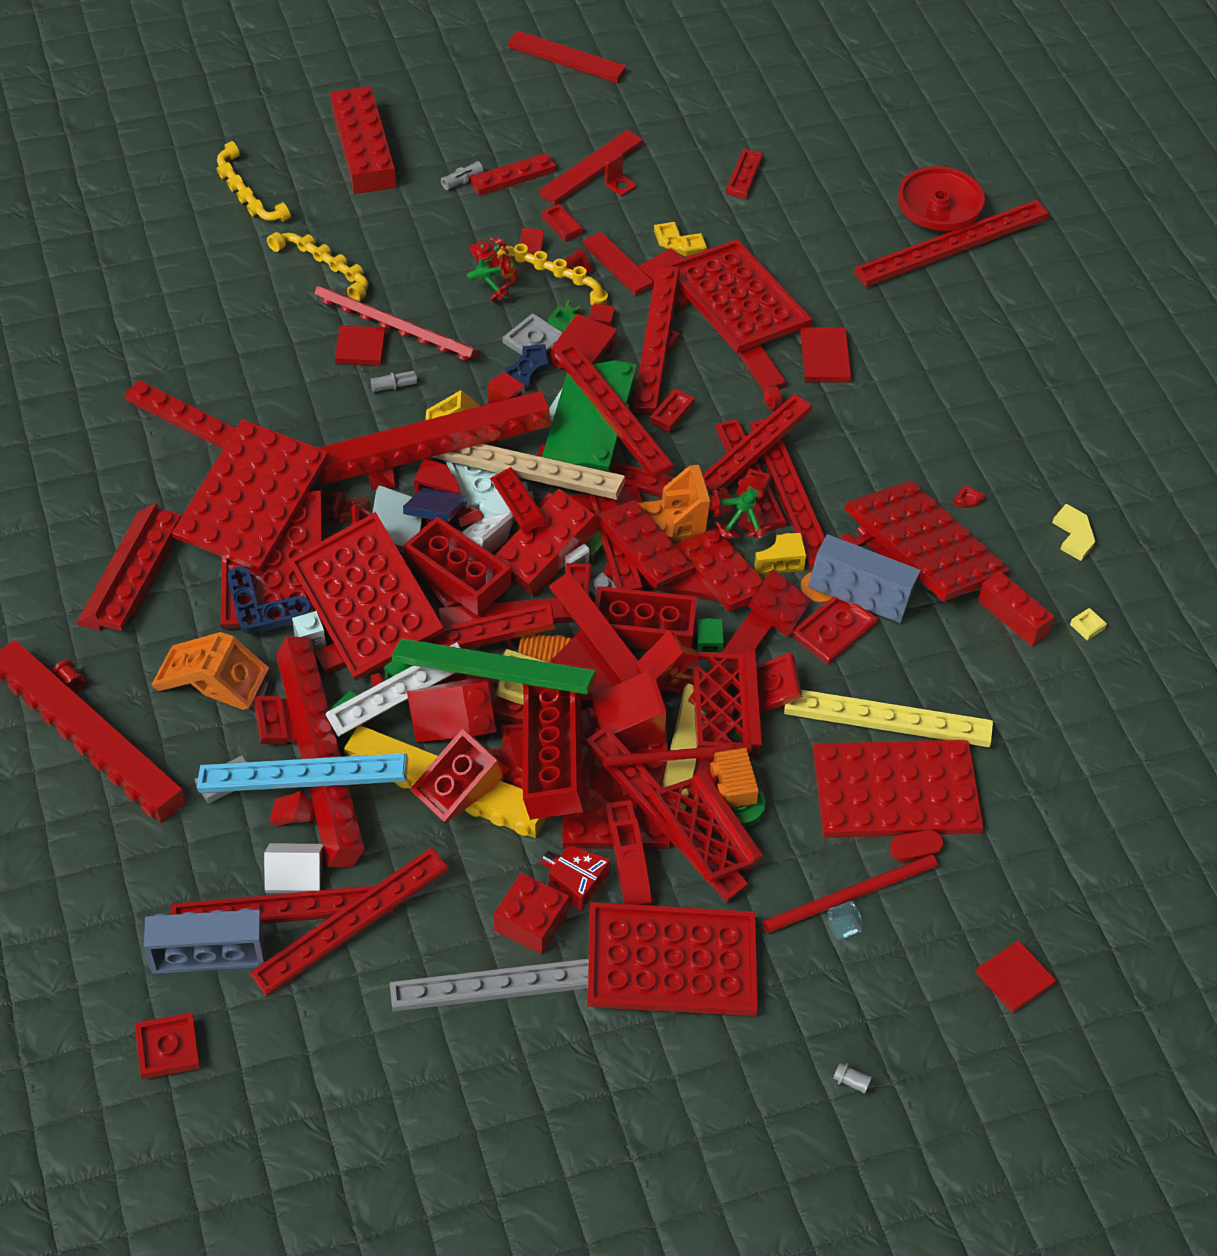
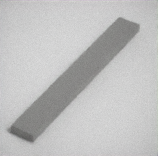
[390,959,588,1012]

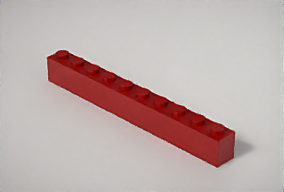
[318,391,551,485]
[276,636,364,868]
[0,640,186,823]

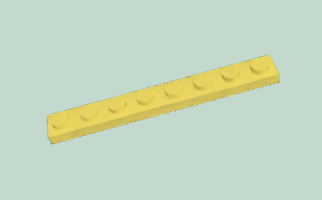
[784,690,993,747]

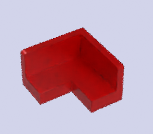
[636,631,699,694]

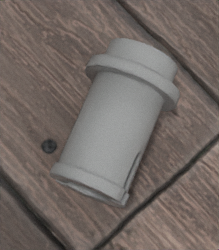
[833,1063,872,1094]

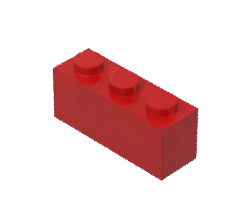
[978,571,1054,647]

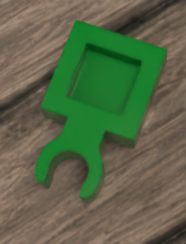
[547,300,580,331]

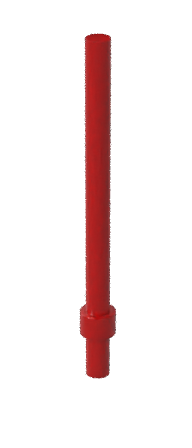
[602,742,752,767]

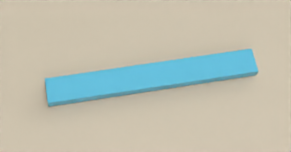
[197,753,409,793]

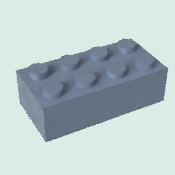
[808,534,920,623]
[144,908,265,974]

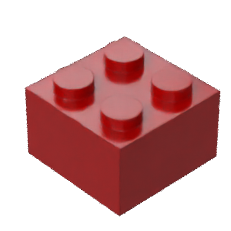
[493,873,569,955]

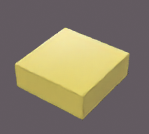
[1070,608,1107,641]

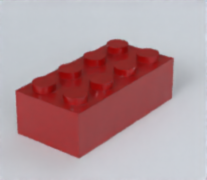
[494,489,599,597]
[403,516,511,615]
[595,586,697,650]

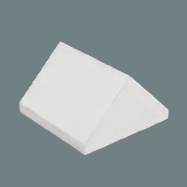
[461,512,513,554]
[264,843,324,893]

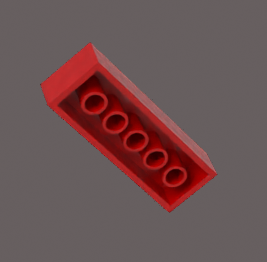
[330,86,396,194]
[523,684,583,820]

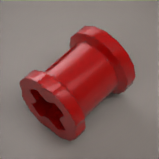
[52,660,86,693]

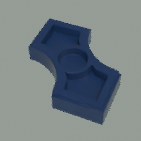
[503,344,549,391]

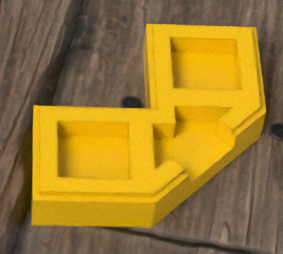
[654,222,707,257]

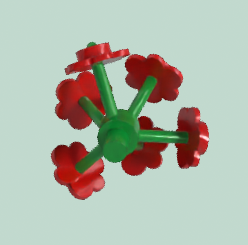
[466,236,518,302]
[709,475,772,539]

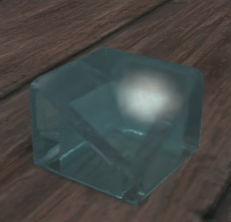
[828,901,862,940]

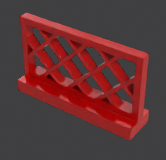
[692,650,762,755]
[650,770,763,883]

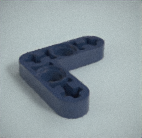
[228,566,311,634]

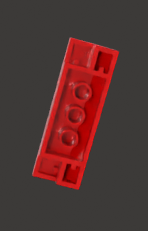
[76,502,181,631]

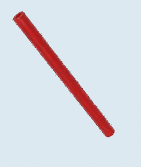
[762,854,937,933]

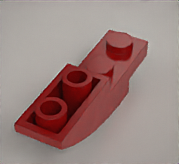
[605,800,652,905]

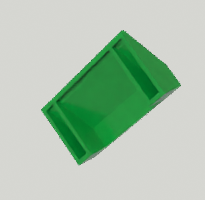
[542,361,637,473]

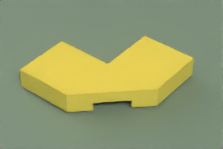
[1052,504,1095,561]

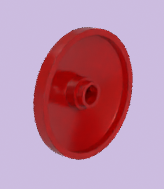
[898,166,985,231]

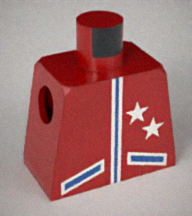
[541,846,610,912]

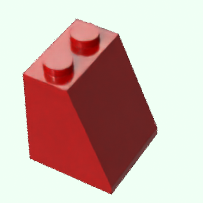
[587,670,666,749]

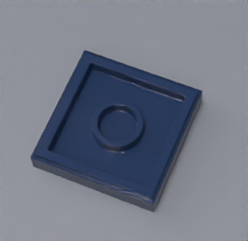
[403,488,467,523]

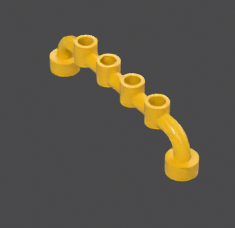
[216,141,291,222]
[267,232,369,301]
[497,244,608,306]

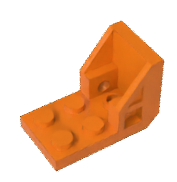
[618,465,710,543]
[151,632,269,710]

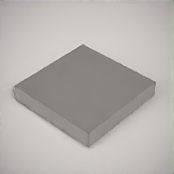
[502,313,563,356]

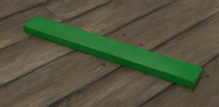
[391,638,596,695]

